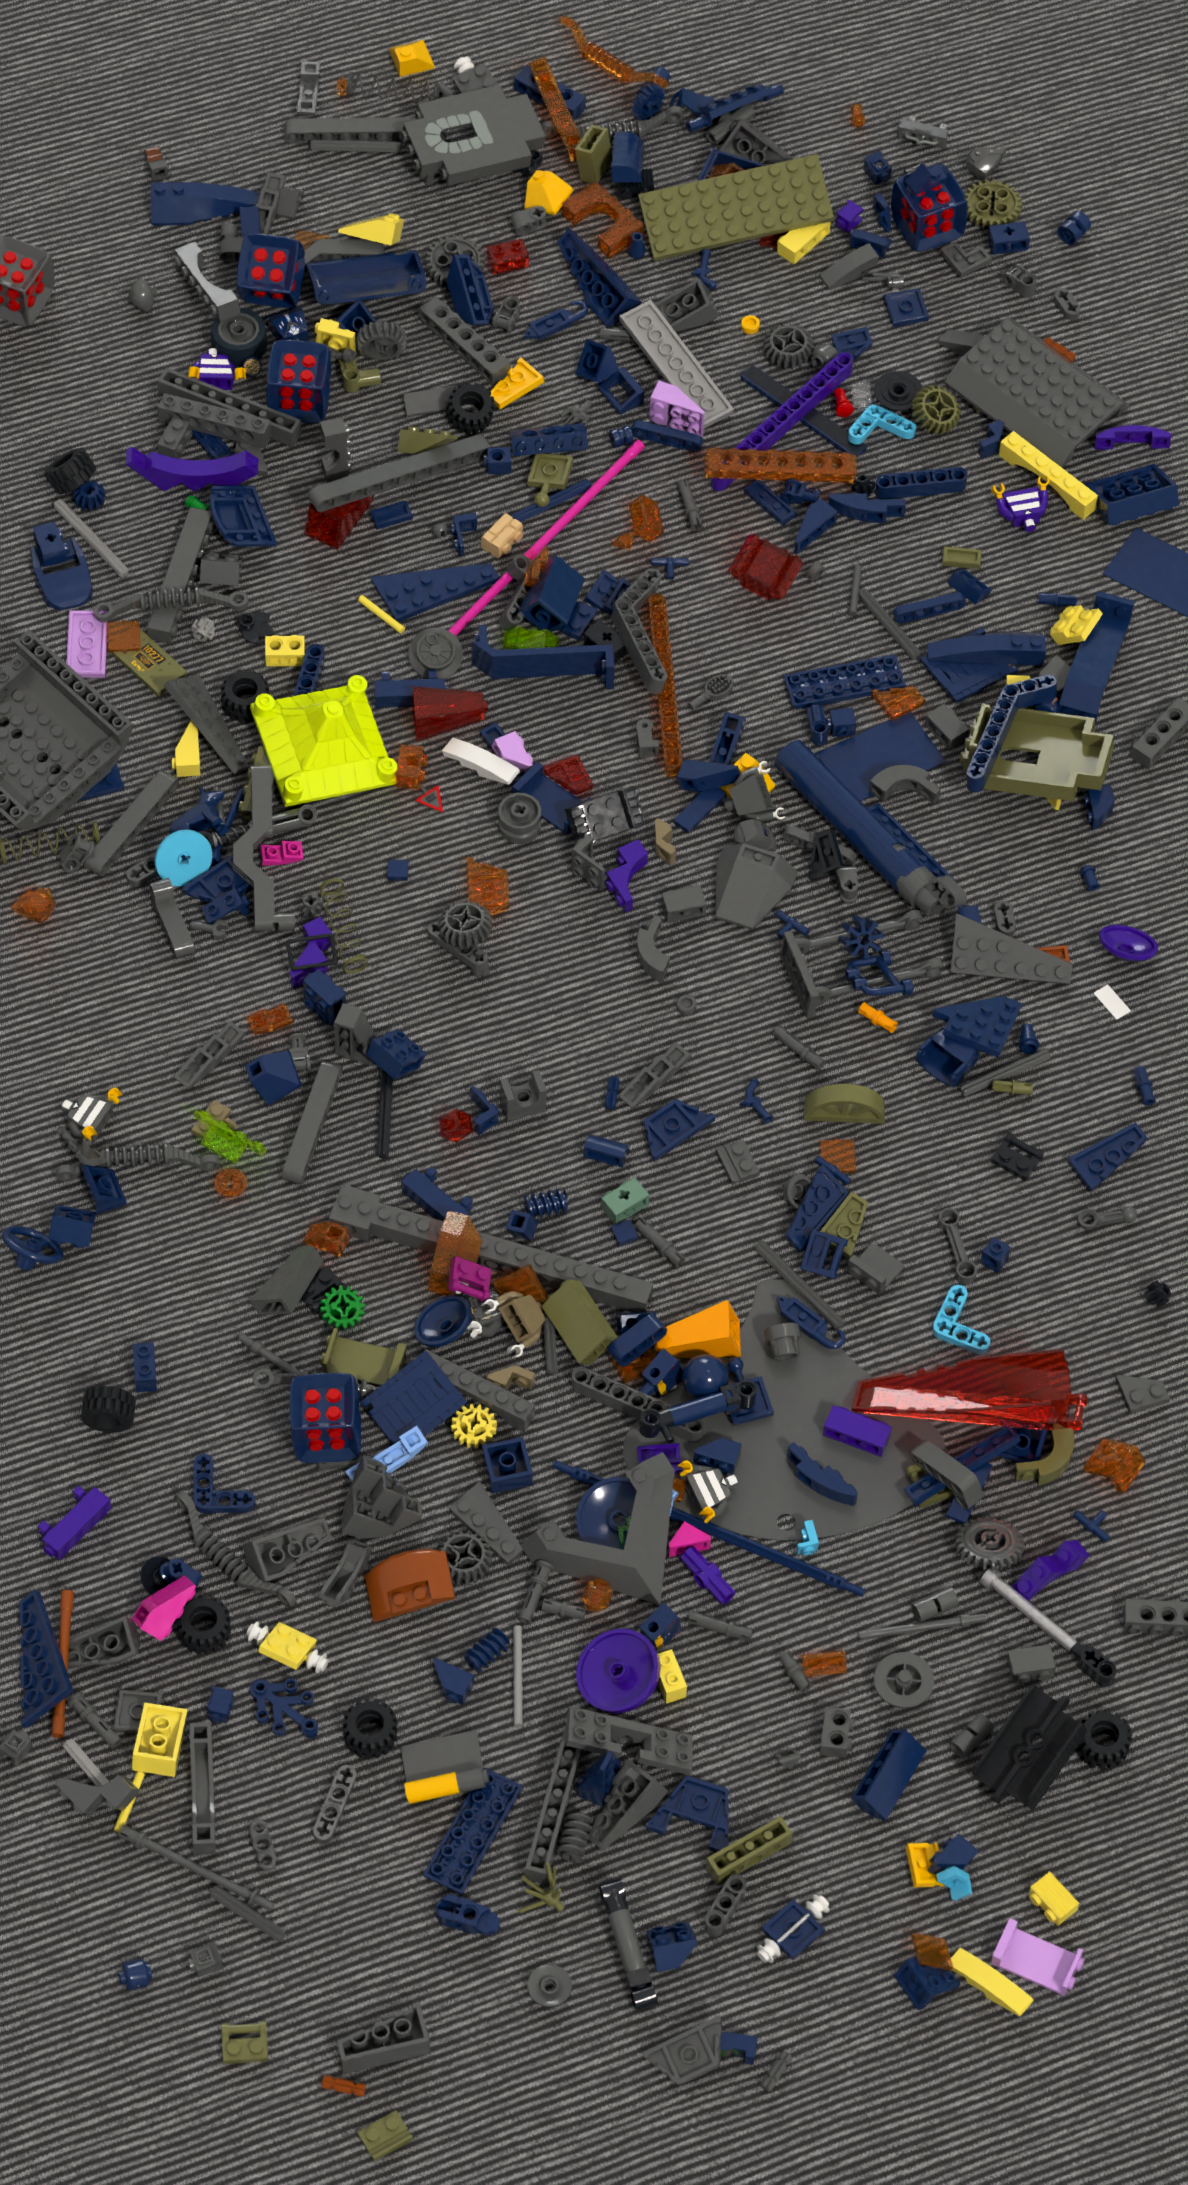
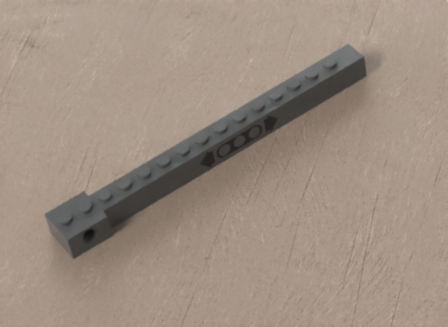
[329,1184,654,1312]

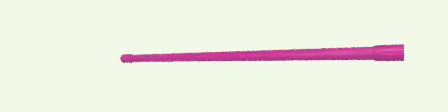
[448,440,645,636]

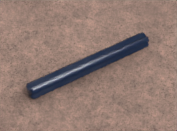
[510,479,591,522]

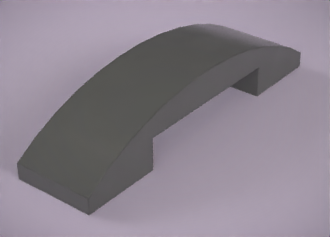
[297,61,320,115]

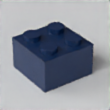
[482,1437,533,1494]

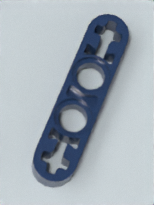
[631,420,703,452]
[892,592,966,623]

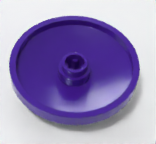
[576,1629,661,1714]

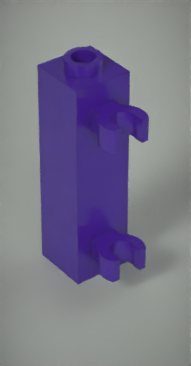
[37,1486,111,1561]

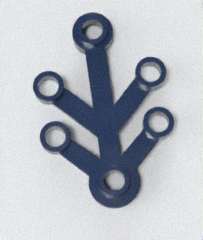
[250,1678,319,1738]

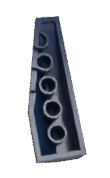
[151,182,260,225]
[557,228,642,327]
[927,631,1046,666]

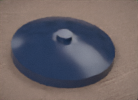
[576,1477,637,1550]

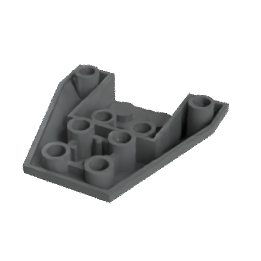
[715,843,798,930]

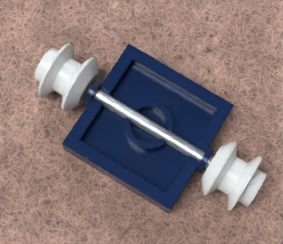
[757,1895,829,1963]

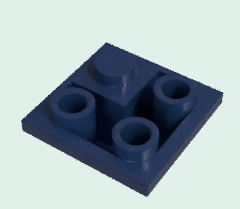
[245,1051,302,1105]
[646,1922,697,1972]

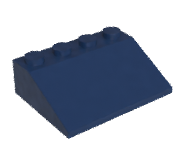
[1085,464,1179,525]

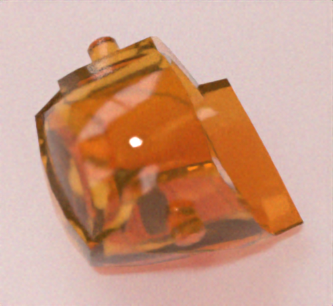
[10,886,56,923]

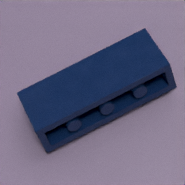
[612,132,644,182]
[851,1729,927,1820]

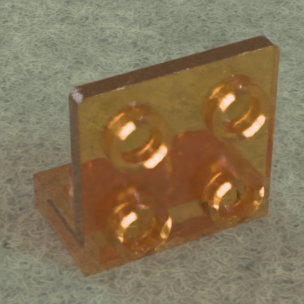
[1083,1439,1146,1493]

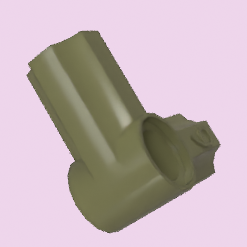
[338,359,381,393]

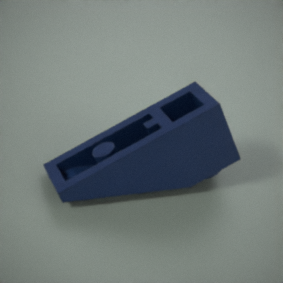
[794,498,837,555]
[709,711,747,765]

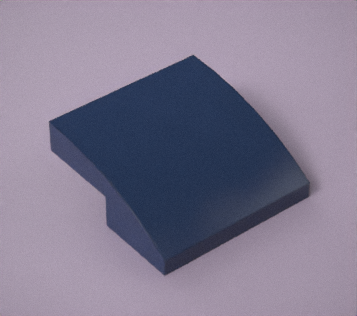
[584,570,632,615]

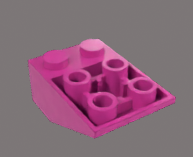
[132,1575,196,1641]

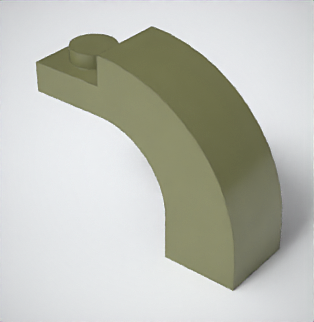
[1014,1426,1074,1485]

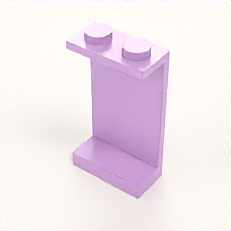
[991,1918,1085,1996]

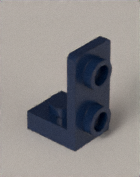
[470,1085,499,1135]

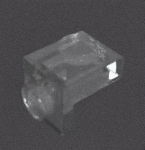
[851,383,872,410]

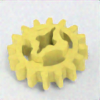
[451,1404,497,1449]

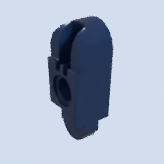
[436,1894,500,1936]

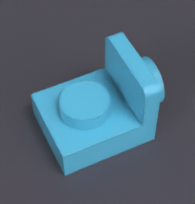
[796,1520,819,1556]

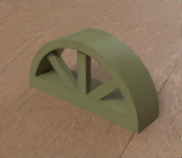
[804,1084,885,1124]

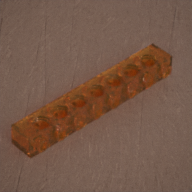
[704,447,857,483]

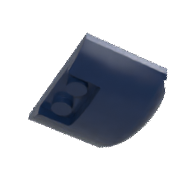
[209,485,277,547]

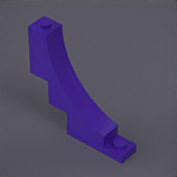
[126,447,259,492]

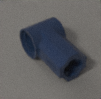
[807,704,828,745]

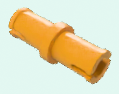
[858,1002,898,1033]

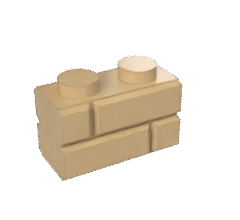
[481,513,523,558]

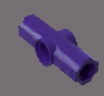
[680,1547,735,1605]

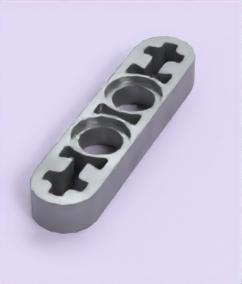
[313,1765,357,1844]

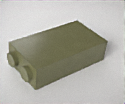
[542,1279,618,1365]

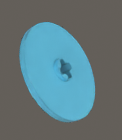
[155,830,212,886]

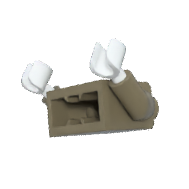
[481,1291,545,1358]

